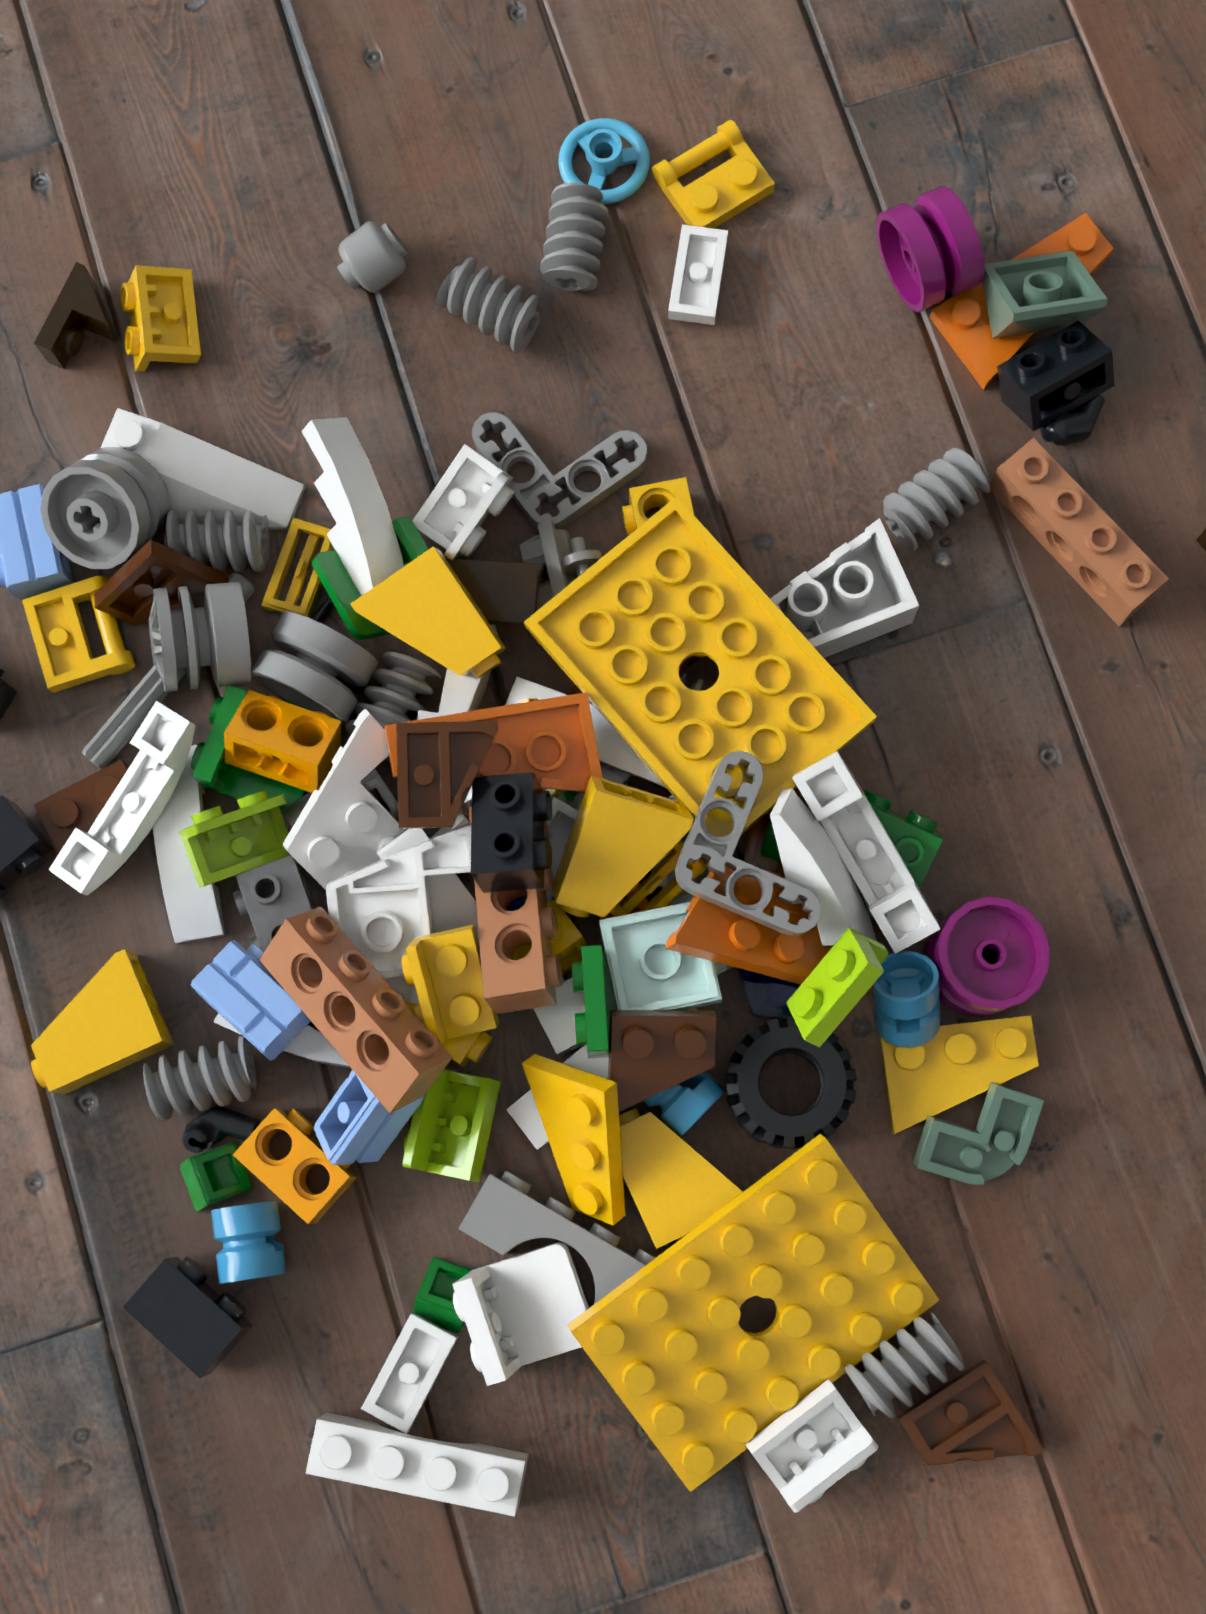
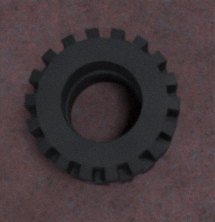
[725,1017,857,1149]

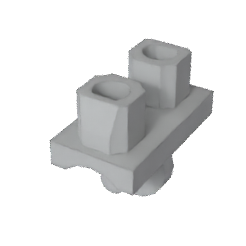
[519,520,602,610]

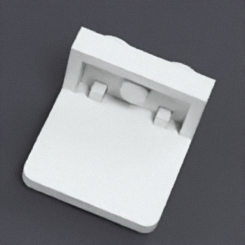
[413,444,514,560]
[452,1242,589,1386]

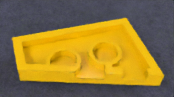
[878,1015,1039,1135]
[522,1054,626,1225]

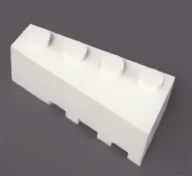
[770,518,919,658]

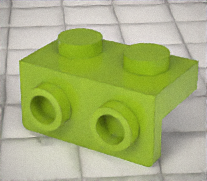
[179,790,290,888]
[786,927,888,1048]
[402,1070,501,1183]

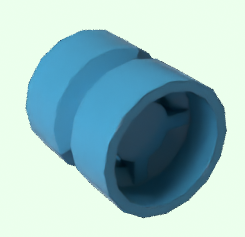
[872,951,941,1048]
[643,1071,726,1138]
[211,1201,286,1284]

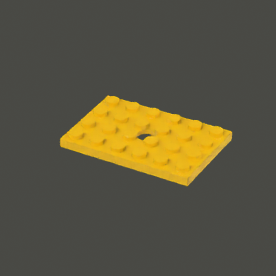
[524,496,877,837]
[568,1134,939,1492]

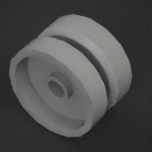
[40,447,170,569]
[251,611,379,726]

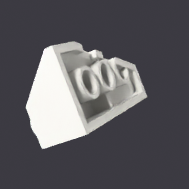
[101,408,306,530]

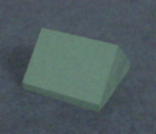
[982,250,1108,339]

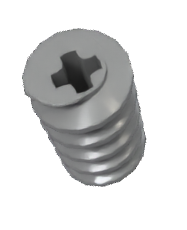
[540,183,608,291]
[435,256,540,353]
[883,448,990,552]
[164,510,270,572]
[345,652,441,762]
[143,1036,257,1121]
[844,1312,966,1419]

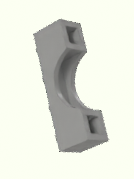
[458,1170,656,1304]

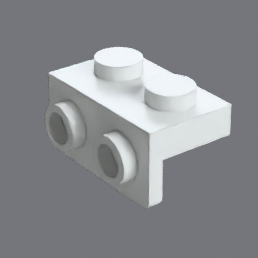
[745,1379,878,1513]

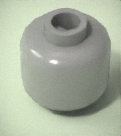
[337,221,409,293]

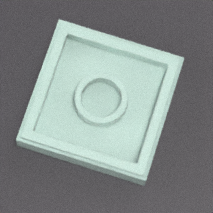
[599,902,722,1010]

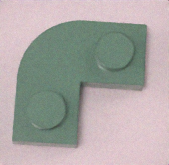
[912,1082,1044,1185]

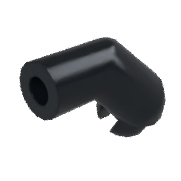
[1040,394,1105,446]
[182,1106,260,1153]

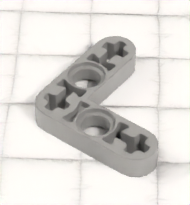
[472,412,647,529]
[675,751,821,936]

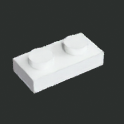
[668,224,728,325]
[361,1312,458,1434]

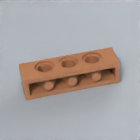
[989,437,1169,627]
[469,806,563,1014]
[259,906,453,1113]

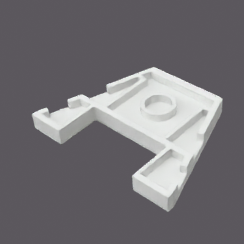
[283,709,470,890]
[325,823,471,1004]

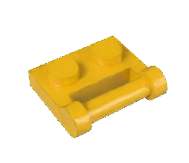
[651,120,775,229]
[22,575,135,693]

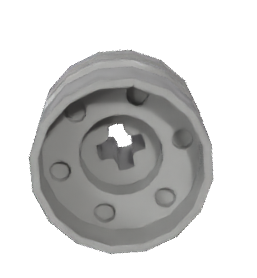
[148,582,251,692]

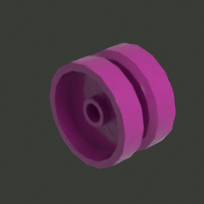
[876,186,985,313]
[924,896,1050,1017]

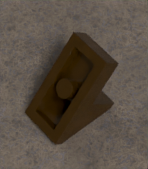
[34,262,118,369]

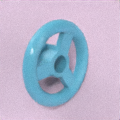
[558,118,650,204]

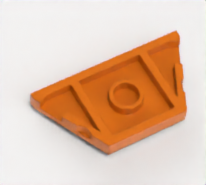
[666,866,834,985]

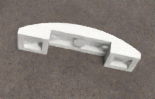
[49,701,195,896]
[153,745,226,944]
[792,751,940,954]

